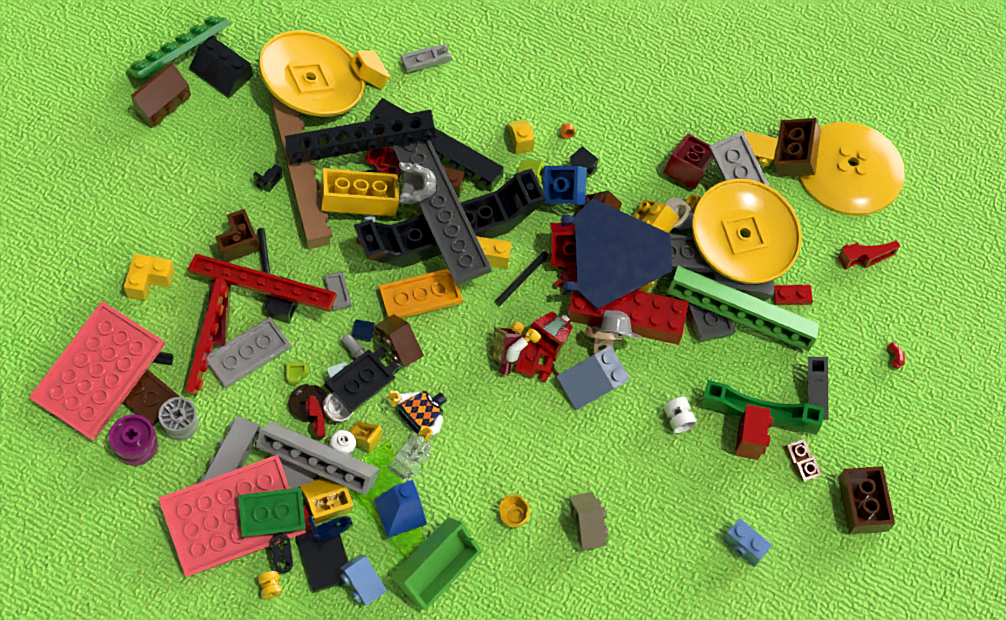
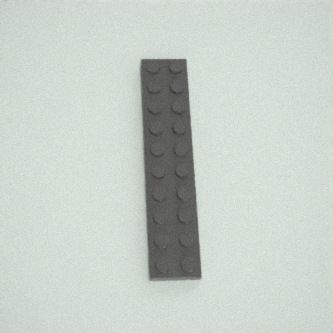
[392,128,492,286]

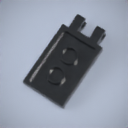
[324,346,401,414]

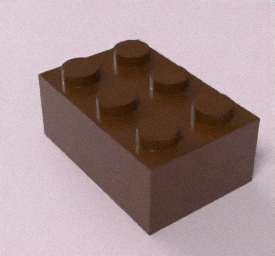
[774,118,821,177]
[838,466,895,534]

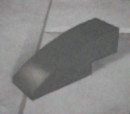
[713,272,774,301]

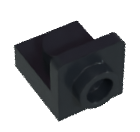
[253,164,283,192]

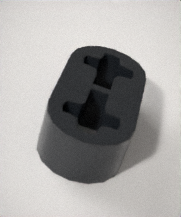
[271,533,293,574]

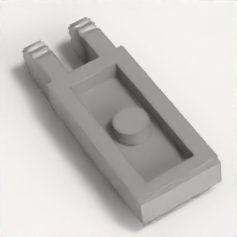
[401,44,452,73]

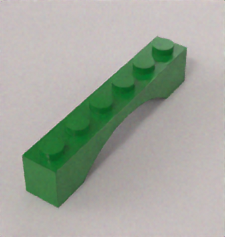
[701,380,825,435]

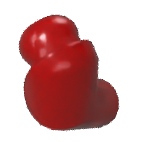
[887,342,905,369]

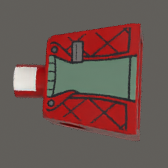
[530,312,573,356]

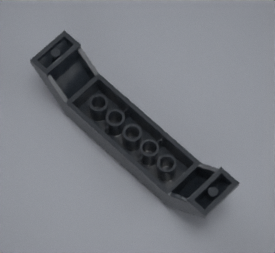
[354,168,546,267]

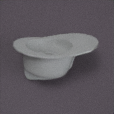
[596,310,642,338]

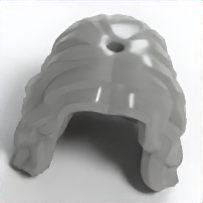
[399,162,436,204]

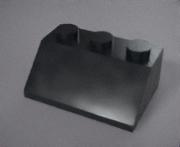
[189,36,253,99]

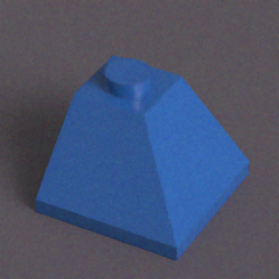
[374,480,427,538]

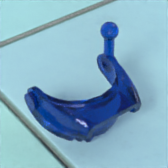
[307,516,353,541]

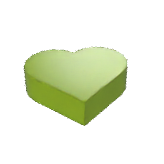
[286,362,309,386]

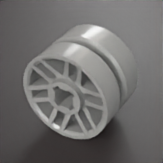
[159,397,199,441]

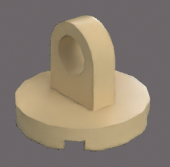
[585,326,624,354]

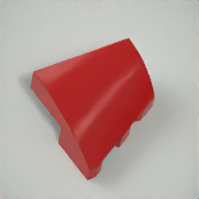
[365,147,402,180]

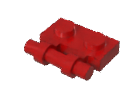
[515,340,558,383]

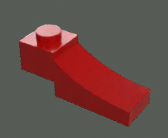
[838,240,901,270]

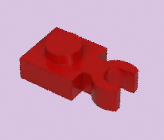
[554,266,577,295]

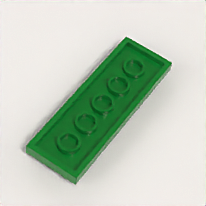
[127,16,230,79]

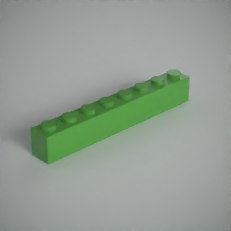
[667,266,819,351]

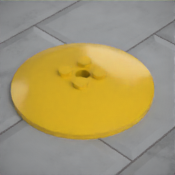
[259,31,365,117]
[798,122,904,216]
[692,179,802,284]

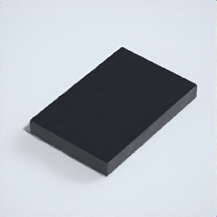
[297,522,348,593]

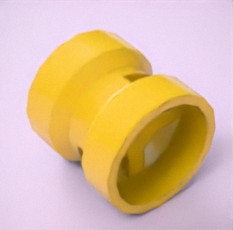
[258,571,283,599]

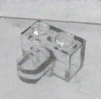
[387,432,433,482]

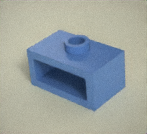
[723,518,772,567]
[340,554,387,606]

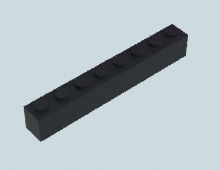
[370,98,504,192]

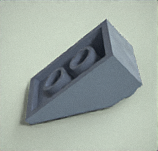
[556,345,630,411]

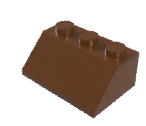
[131,62,191,128]

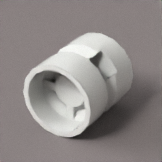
[663,397,697,433]

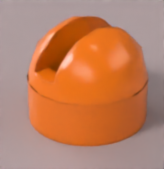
[560,123,575,139]

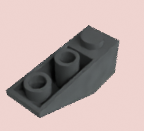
[808,357,828,420]

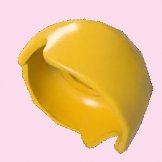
[498,494,530,528]

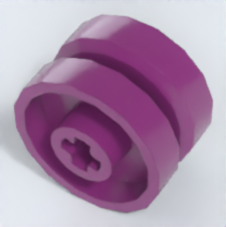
[109,414,159,466]

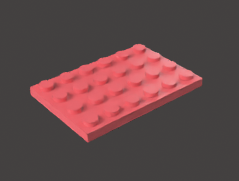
[29,301,166,441]
[158,455,306,577]

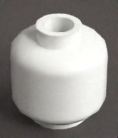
[328,430,356,456]

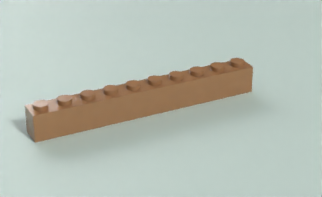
[269,91,333,249]

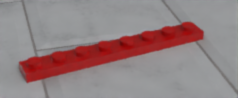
[188,253,337,312]

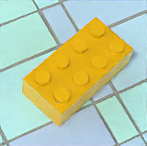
[320,168,399,217]

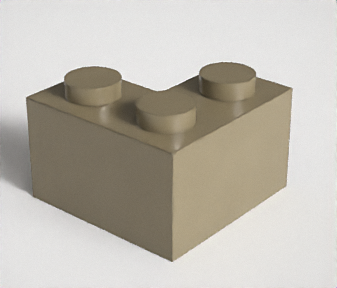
[569,492,609,550]

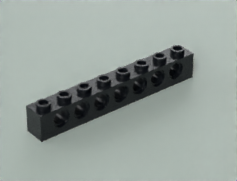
[285,109,437,164]

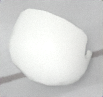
[322,393,353,422]

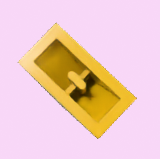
[349,421,382,454]

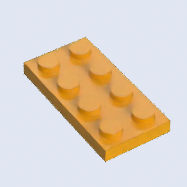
[379,269,463,319]

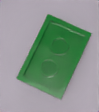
[238,487,306,537]

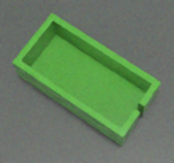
[391,517,482,611]

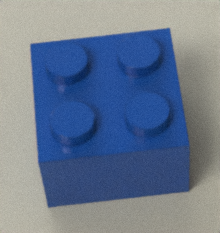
[543,166,587,205]

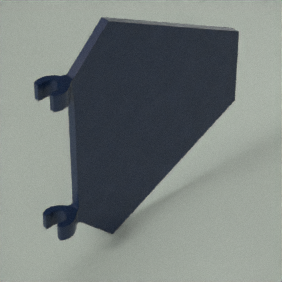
[560,198,672,310]

